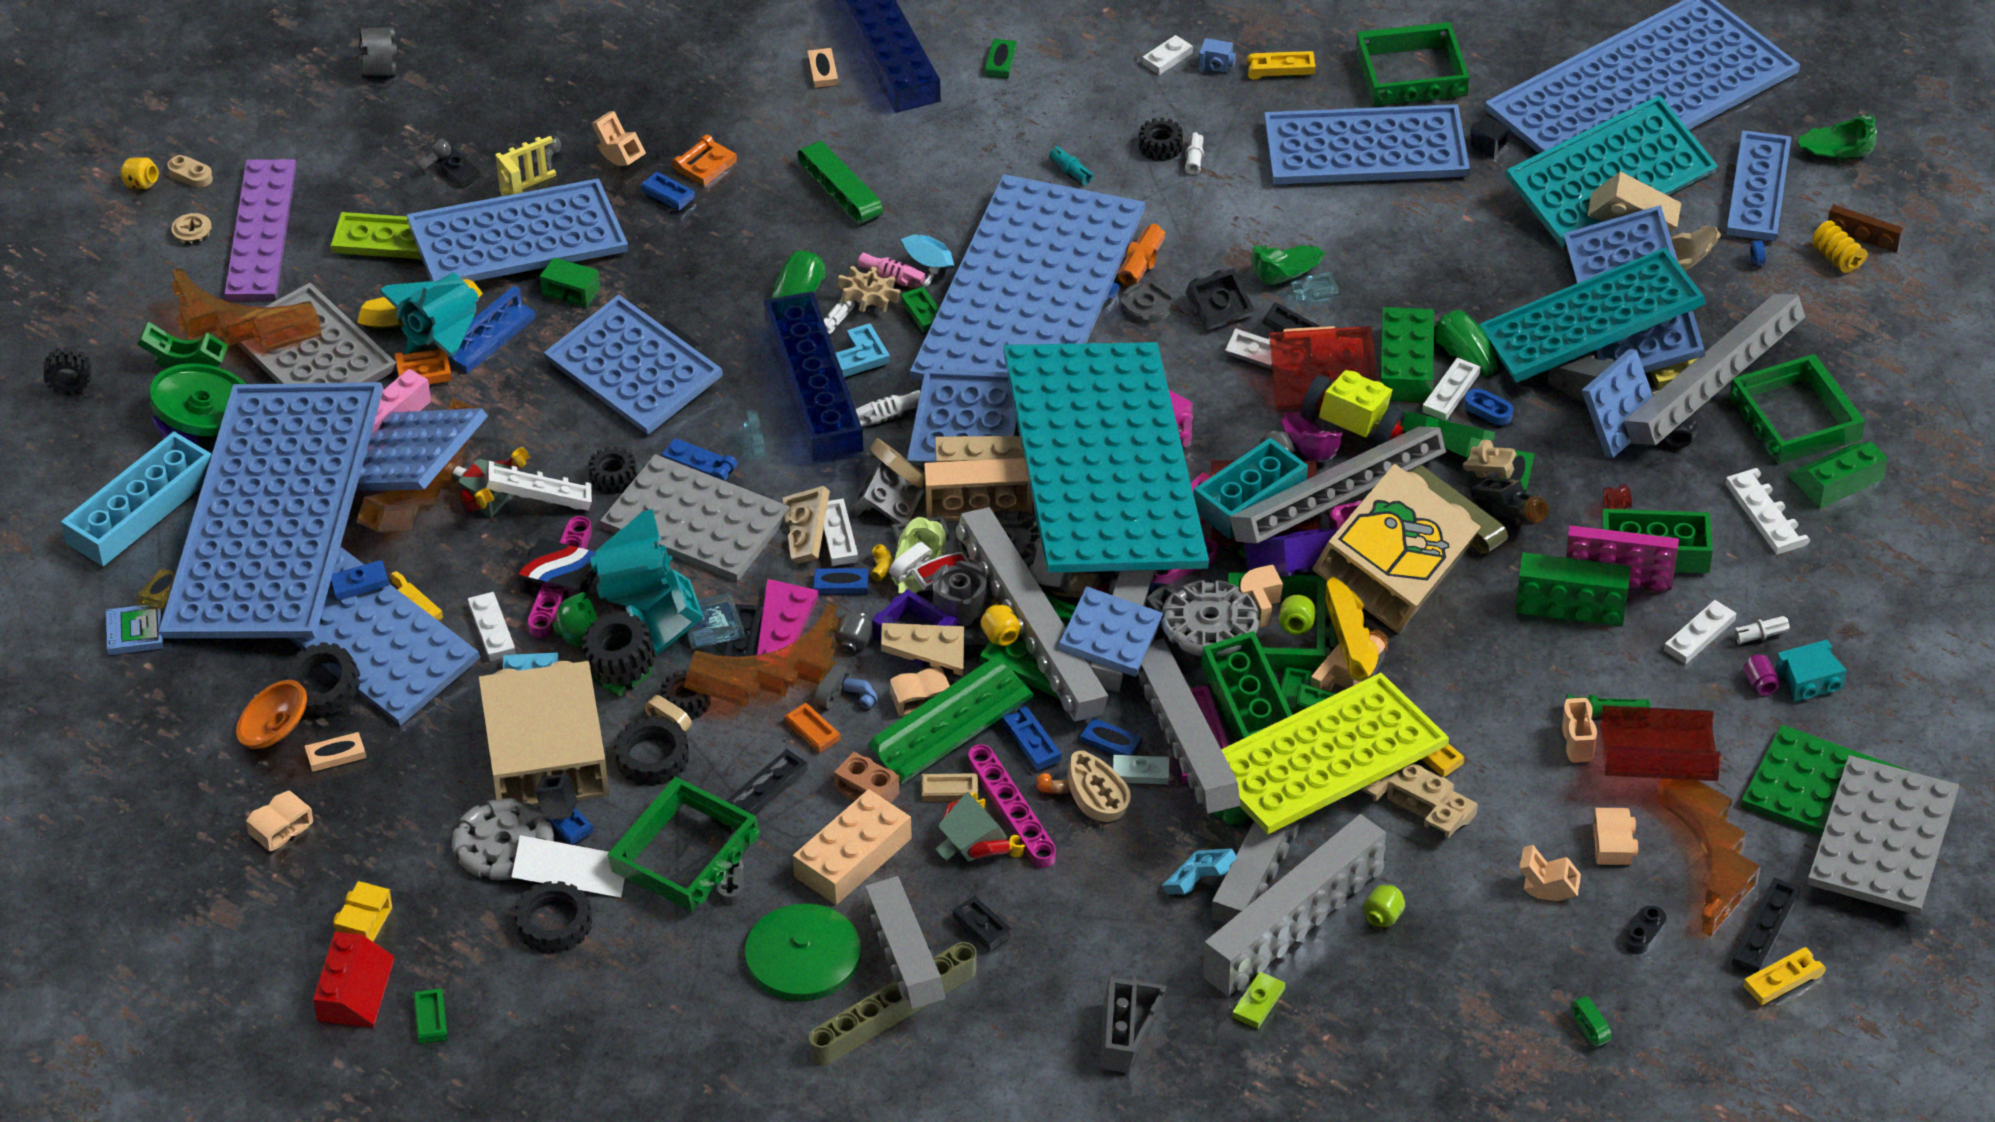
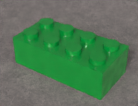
[1380,307,1434,402]
[1600,509,1713,573]
[1515,552,1631,626]
[1200,631,1292,742]

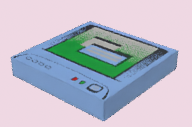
[106,603,163,655]

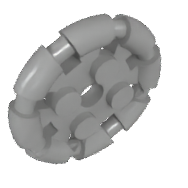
[1161,580,1260,657]
[452,798,554,881]

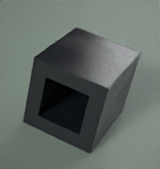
[1470,115,1510,158]
[535,773,578,820]

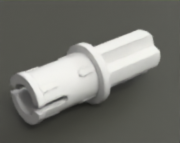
[1185,132,1204,175]
[1734,616,1790,645]

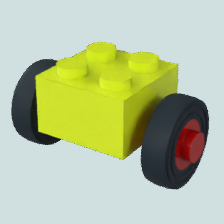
[1300,370,1405,448]

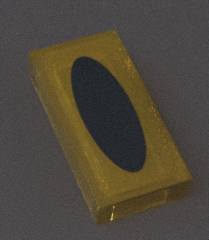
[137,569,176,609]

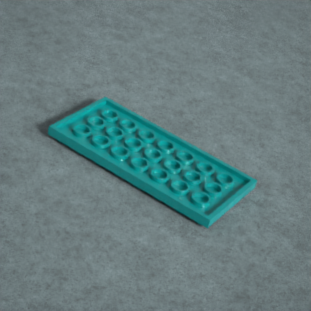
[1505,95,1718,249]
[1479,247,1706,382]

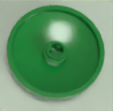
[149,363,246,436]
[745,904,861,1001]

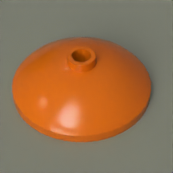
[236,680,307,749]

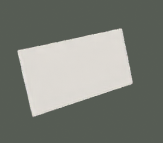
[512,835,625,898]

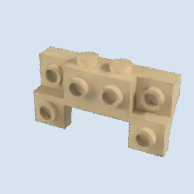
[1355,763,1478,839]

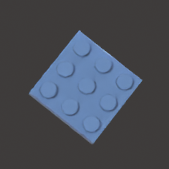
[1581,349,1653,458]
[1058,586,1163,677]

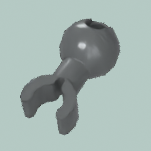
[534,136,561,171]
[417,140,451,174]

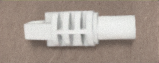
[853,390,921,428]

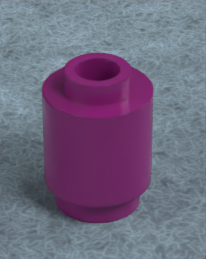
[1743,655,1779,696]

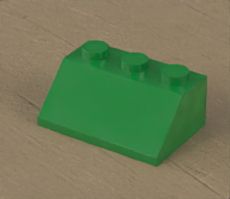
[1788,441,1888,508]

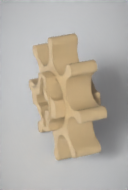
[836,266,900,312]

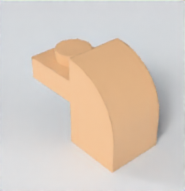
[591,111,646,166]
[1240,565,1283,628]
[1519,845,1581,901]

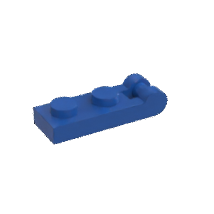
[661,438,738,481]
[1000,706,1062,771]

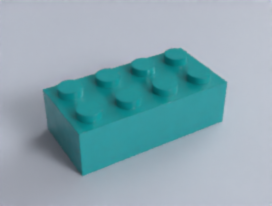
[1193,437,1308,539]

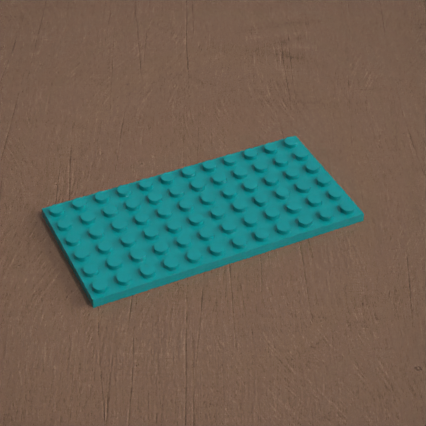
[1003,342,1209,573]

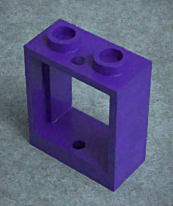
[872,589,957,668]

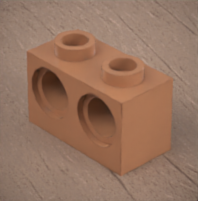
[834,752,900,803]

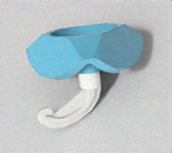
[900,234,954,288]

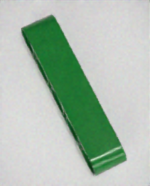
[797,140,883,224]

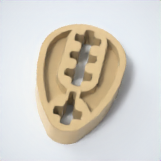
[869,438,925,489]
[1067,751,1131,822]

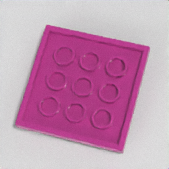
[1566,525,1679,592]

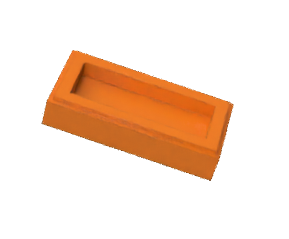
[784,703,841,754]

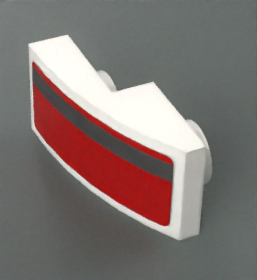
[911,552,969,591]

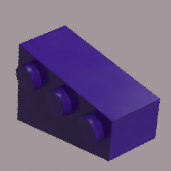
[1245,529,1338,576]

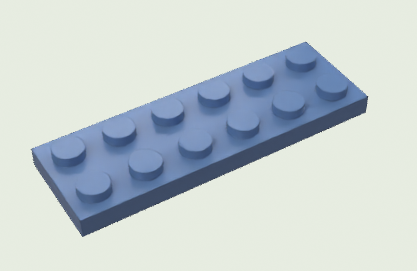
[1726,130,1791,241]

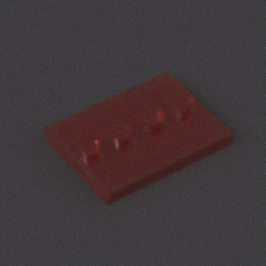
[1268,326,1378,409]

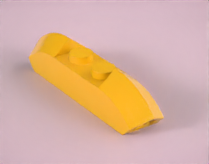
[357,279,483,329]
[1325,576,1378,682]

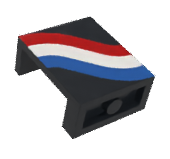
[517,538,598,600]

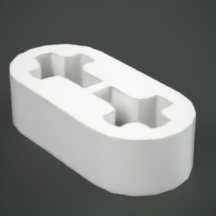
[889,542,933,582]

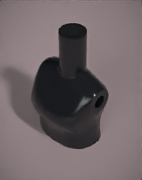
[1665,414,1698,447]

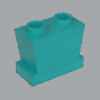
[1775,639,1847,702]

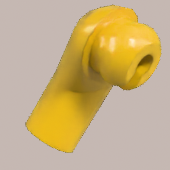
[870,544,894,582]

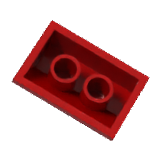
[313,932,395,1028]

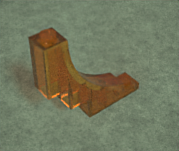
[1657,768,1760,937]

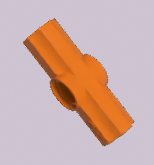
[1117,223,1165,287]

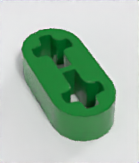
[1571,996,1612,1047]

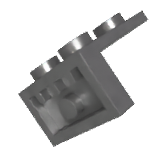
[849,461,924,524]

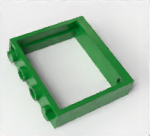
[1356,22,1470,106]
[1729,354,1865,465]
[1228,573,1331,674]
[607,776,760,913]

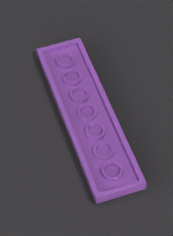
[225,159,296,301]

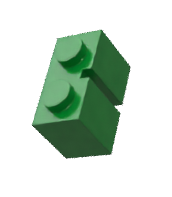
[540,257,600,308]

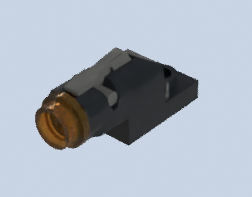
[1470,477,1549,526]

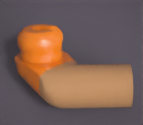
[1036,773,1072,794]

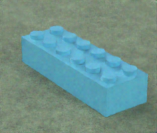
[61,432,212,567]

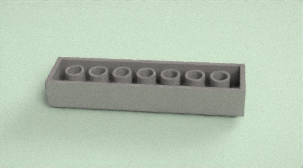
[1203,814,1386,997]

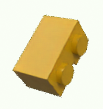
[333,881,393,942]

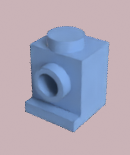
[1199,38,1236,73]

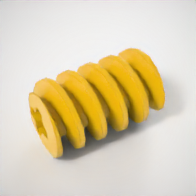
[1812,221,1868,273]

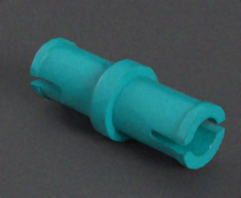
[1049,146,1094,186]

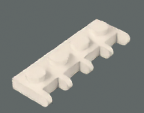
[486,461,591,511]
[1726,468,1810,555]

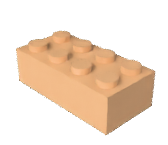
[925,458,1033,522]
[793,789,912,905]

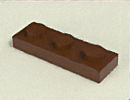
[1828,204,1904,252]

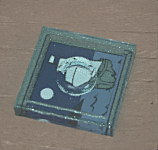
[686,593,745,649]

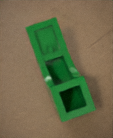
[137,322,228,369]

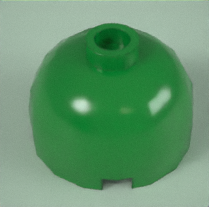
[553,592,598,648]

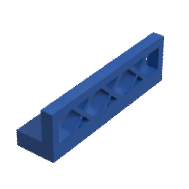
[447,286,536,374]

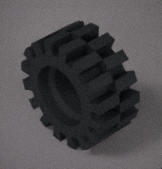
[1139,118,1183,161]
[43,347,91,395]
[588,446,637,494]
[660,669,711,720]

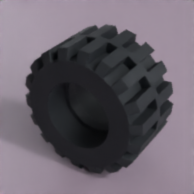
[582,612,655,686]

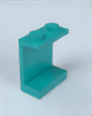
[626,569,704,656]

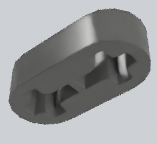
[814,663,851,709]
[717,859,744,906]

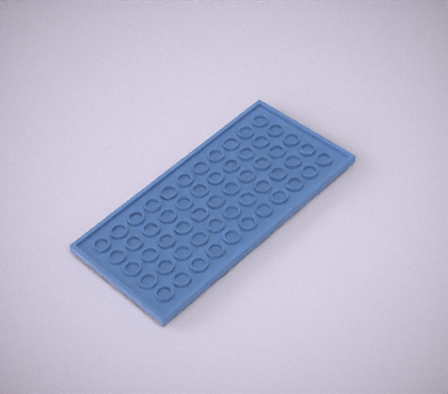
[1485,0,1800,154]
[910,174,1145,381]
[159,382,383,638]

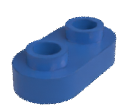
[1465,389,1513,425]

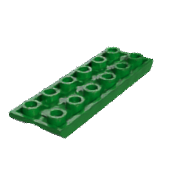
[868,656,1034,785]

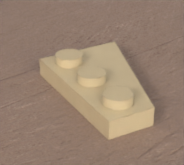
[782,486,830,564]
[881,623,964,676]

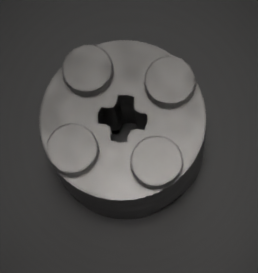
[359,27,397,76]
[933,561,987,626]

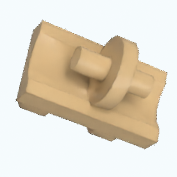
[1463,440,1516,479]

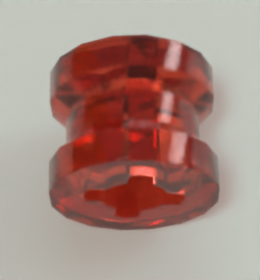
[1603,484,1632,510]

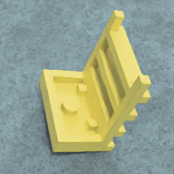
[495,136,557,196]

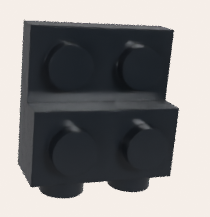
[1185,268,1255,331]

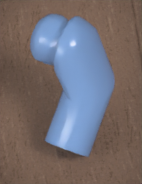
[843,678,877,709]

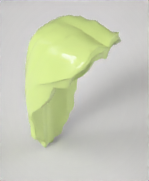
[892,517,946,595]

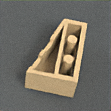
[1587,171,1681,233]

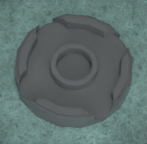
[1121,283,1172,323]

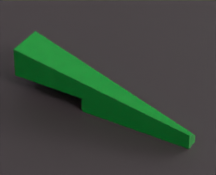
[1387,407,1495,458]

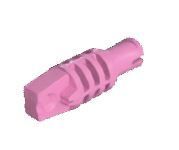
[858,252,925,288]

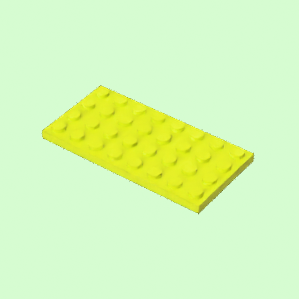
[1221,673,1449,834]

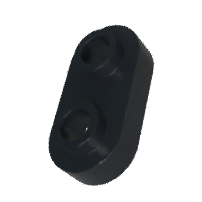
[1623,905,1667,954]

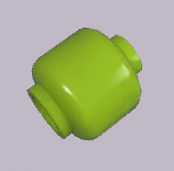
[1279,595,1315,635]
[1362,885,1405,927]

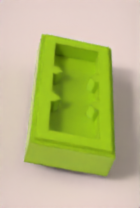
[1232,972,1285,1029]

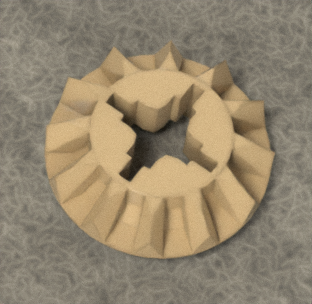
[171,213,212,244]

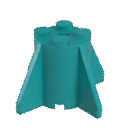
[379,272,479,357]
[590,509,673,611]

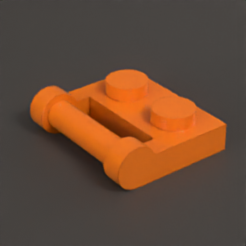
[671,134,737,187]
[394,347,452,384]

